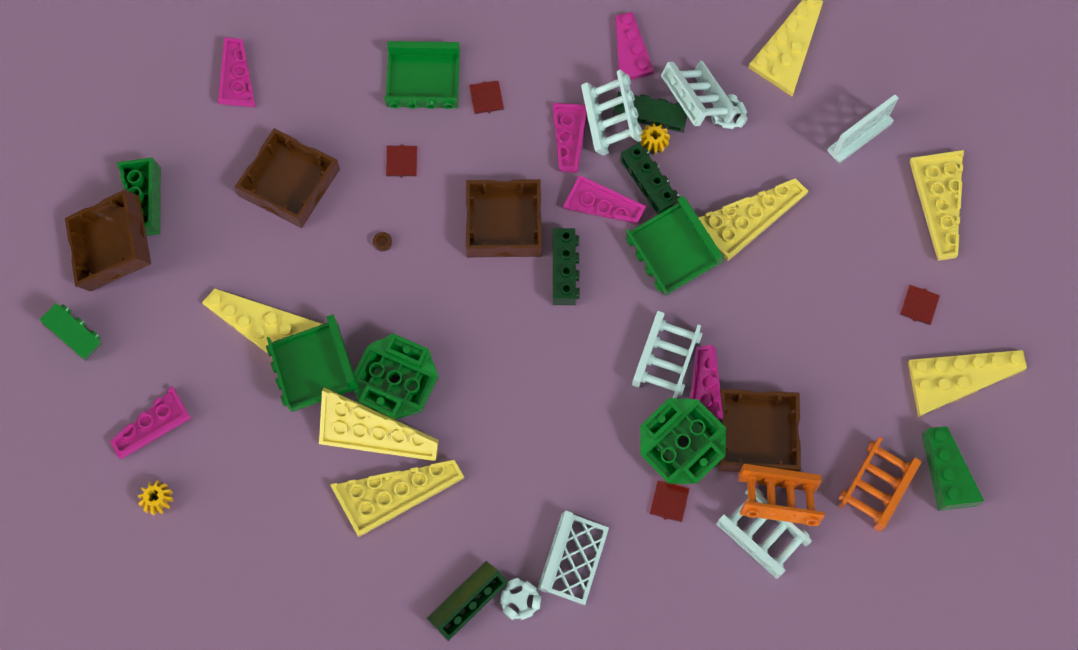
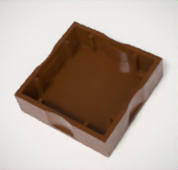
[235,128,340,228]
[466,179,542,258]
[65,189,151,291]
[718,389,801,472]

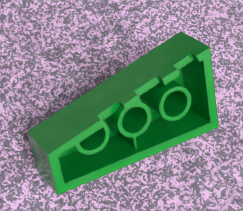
[117,157,161,236]

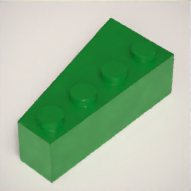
[922,426,984,511]

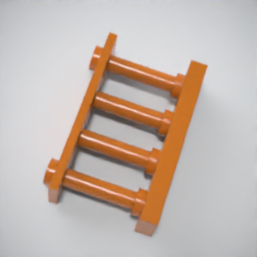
[838,437,922,532]
[738,464,825,526]

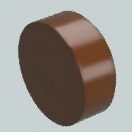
[373,232,392,252]

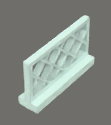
[827,95,899,164]
[537,510,609,605]

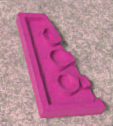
[615,12,654,80]
[218,37,255,107]
[553,103,587,173]
[563,175,646,224]
[690,345,723,420]
[110,386,191,459]

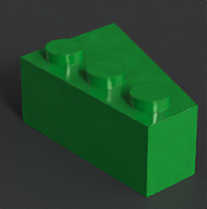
[39,303,102,361]

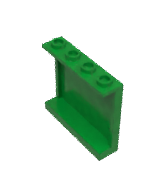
[384,41,460,109]
[625,196,724,296]
[266,314,359,412]

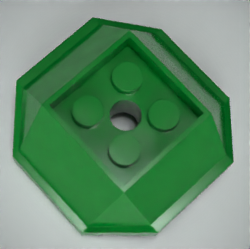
[354,333,439,420]
[640,398,726,484]

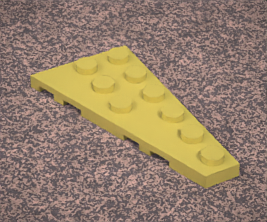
[748,0,823,96]
[909,150,964,261]
[699,178,808,261]
[202,289,322,357]
[908,350,1027,417]
[319,388,439,461]
[330,460,464,537]

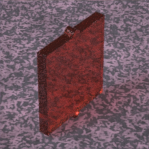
[469,81,504,114]
[386,144,417,178]
[900,285,940,325]
[650,480,690,522]

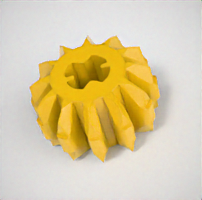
[639,123,670,155]
[138,480,173,515]

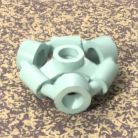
[711,94,748,129]
[500,578,541,620]

